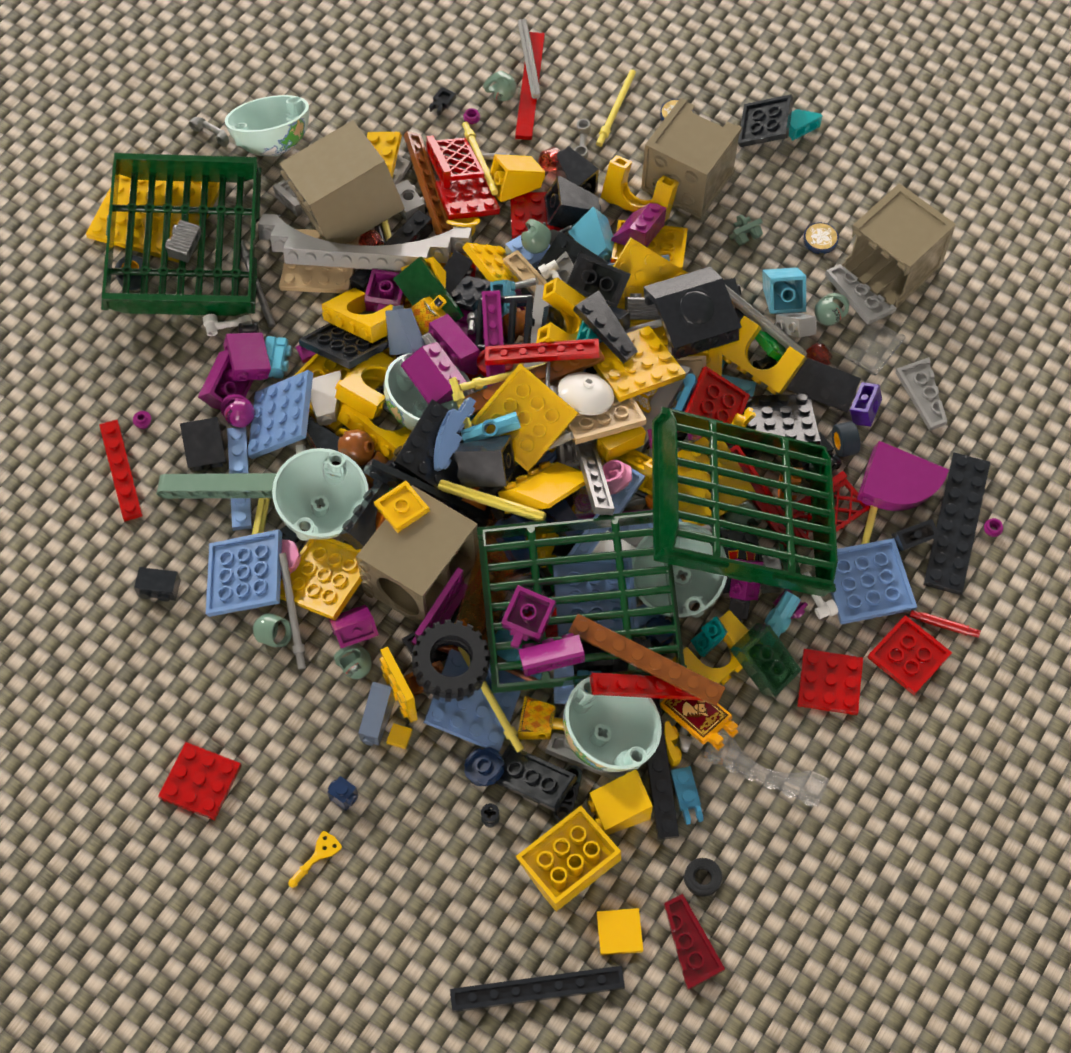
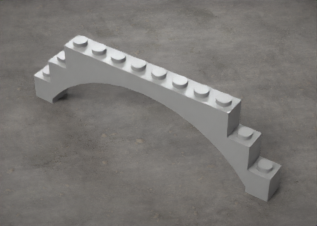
[258,214,472,272]

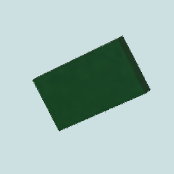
[393,256,464,323]

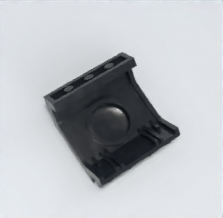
[644,266,742,360]

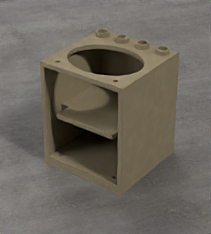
[279,120,405,244]
[356,485,480,625]

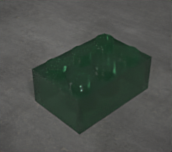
[730,623,802,697]

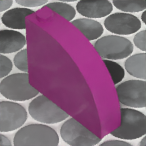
[857,441,949,511]

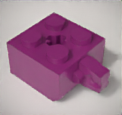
[364,269,406,312]
[501,585,556,650]

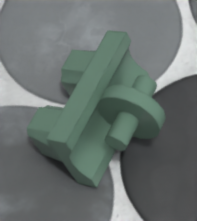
[729,215,763,246]

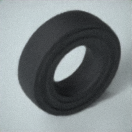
[684,858,722,897]

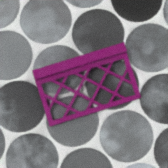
[412,568,470,646]

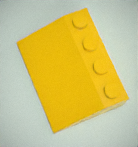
[498,461,585,514]
[516,806,621,912]

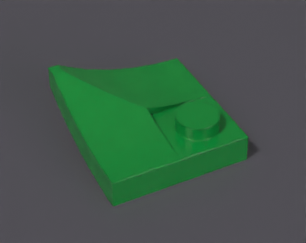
[755,330,786,362]

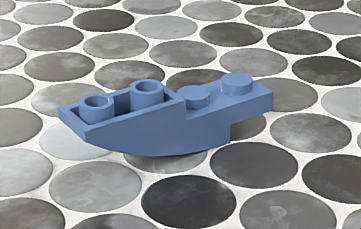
[434,397,476,472]

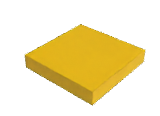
[374,481,430,533]
[596,908,643,956]

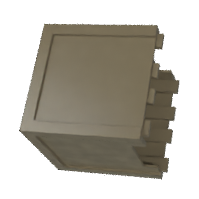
[641,98,742,219]
[842,183,956,308]

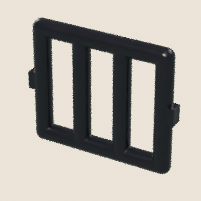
[474,295,535,351]

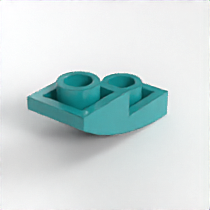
[690,616,728,657]

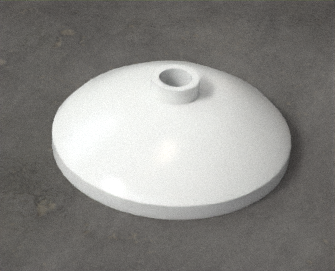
[557,372,614,415]

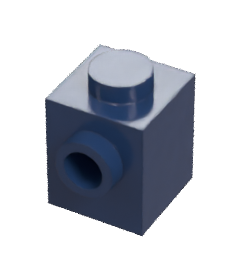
[645,615,673,647]
[327,776,359,811]

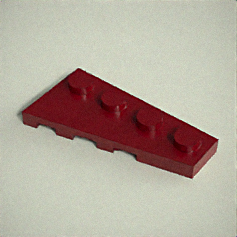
[664,894,725,991]

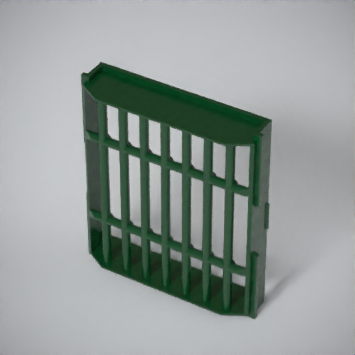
[101,153,262,316]
[652,407,838,597]
[477,510,687,694]

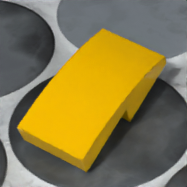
[663,720,682,768]

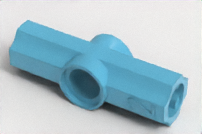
[461,412,521,443]
[757,591,801,651]

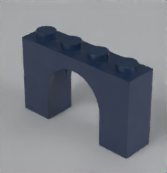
[494,498,584,571]

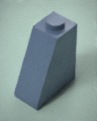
[385,305,425,355]
[358,682,395,746]

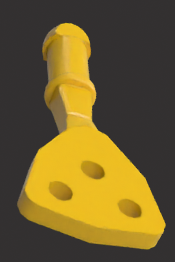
[288,831,342,888]

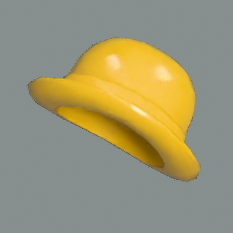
[446,217,481,236]

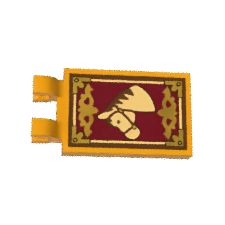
[660,699,738,751]

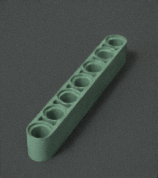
[156,473,277,499]

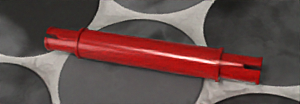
[909,609,981,638]

